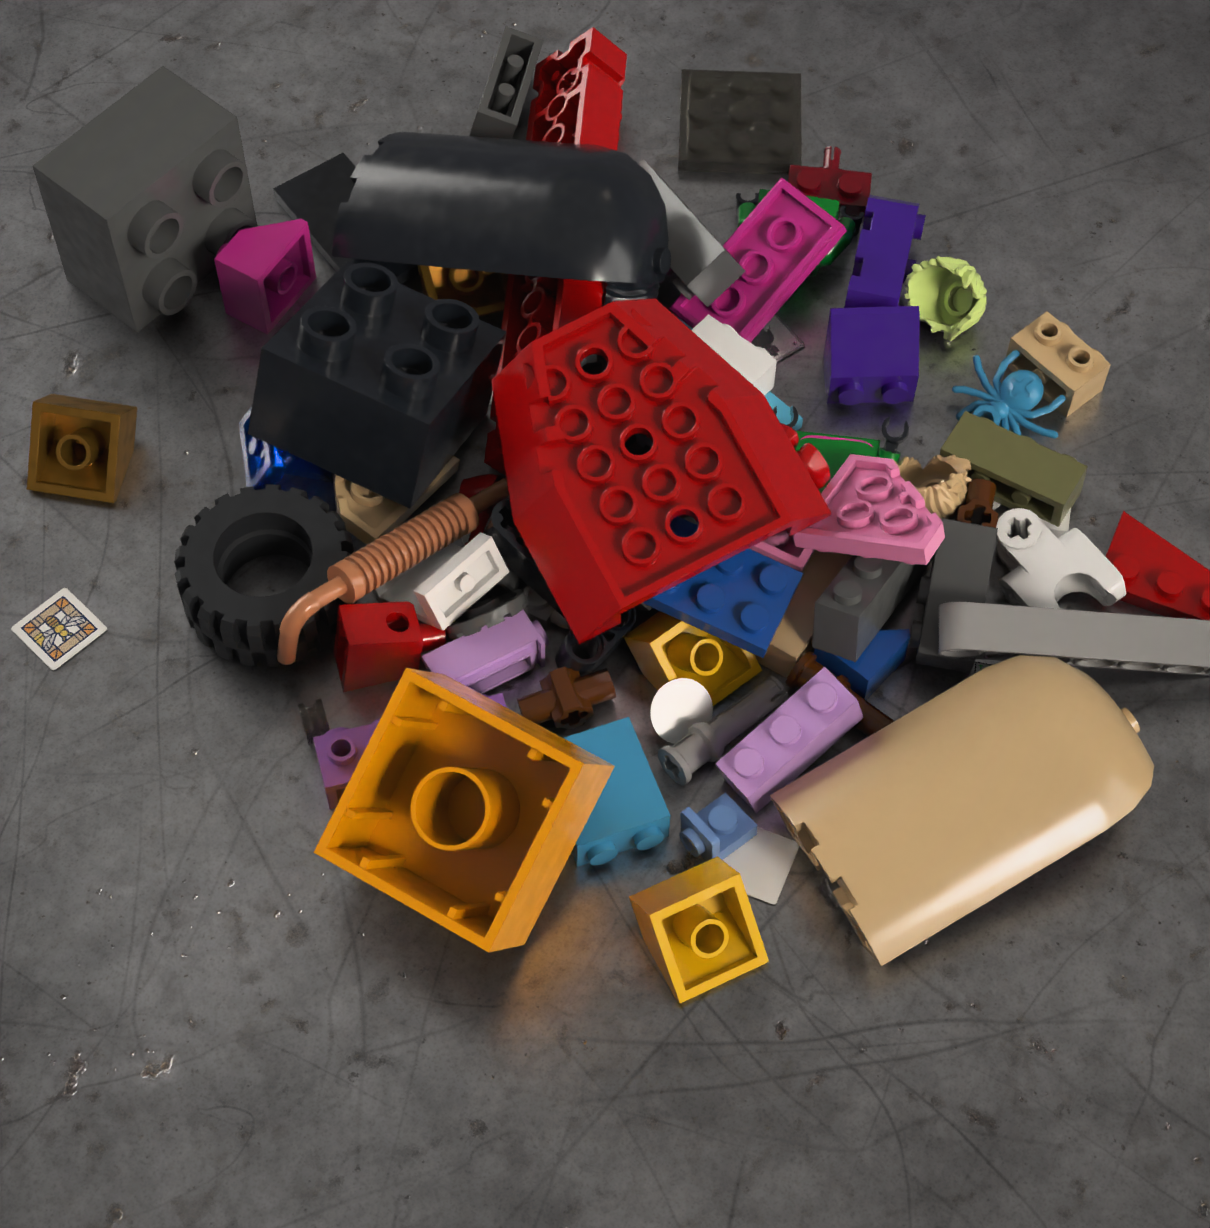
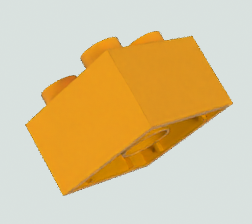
[313,668,615,953]

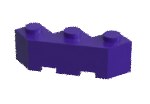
[844,195,926,308]

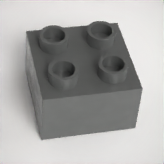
[33,66,258,333]

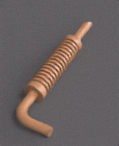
[277,477,509,665]

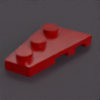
[1106,511,1210,620]

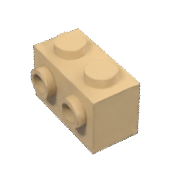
[1006,311,1111,418]

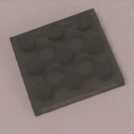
[678,69,802,175]

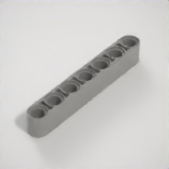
[938,602,1210,676]

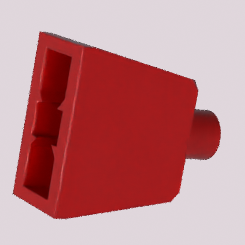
[334,601,446,693]

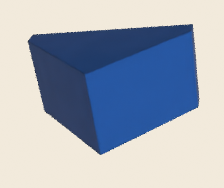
[812,629,910,700]

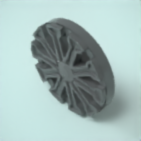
[445,589,529,639]

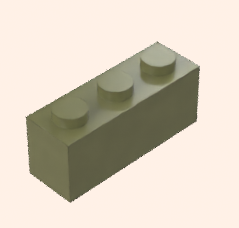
[940,411,1088,527]

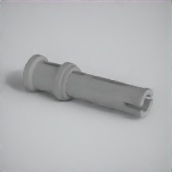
[658,675,788,785]

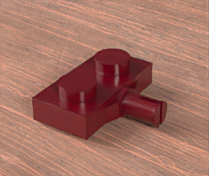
[788,146,872,216]

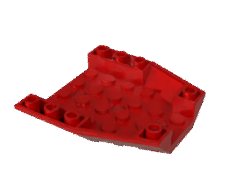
[491,298,832,644]

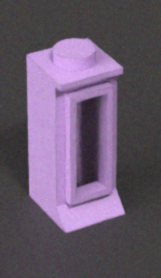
[422,610,549,694]

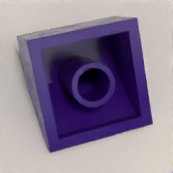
[822,306,920,405]

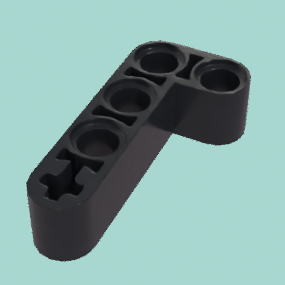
[483,499,637,676]

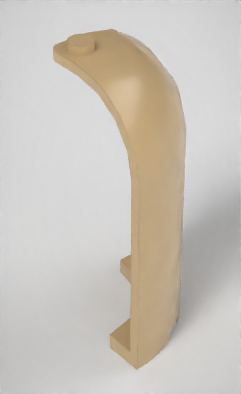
[770,655,1154,966]

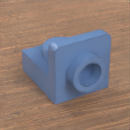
[679,792,757,861]

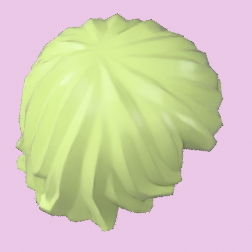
[903,256,987,341]

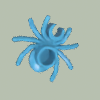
[952,350,1066,438]

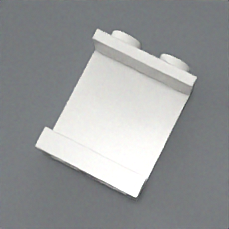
[372,532,509,631]

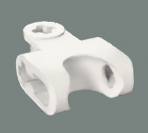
[996,508,1126,609]

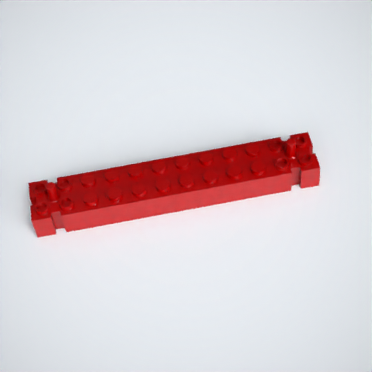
[484,27,627,476]

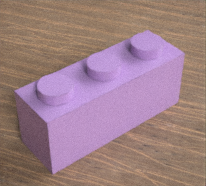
[716,667,864,814]

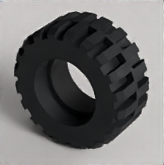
[174,484,358,667]

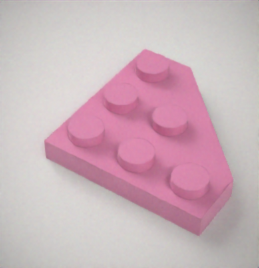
[793,454,945,565]

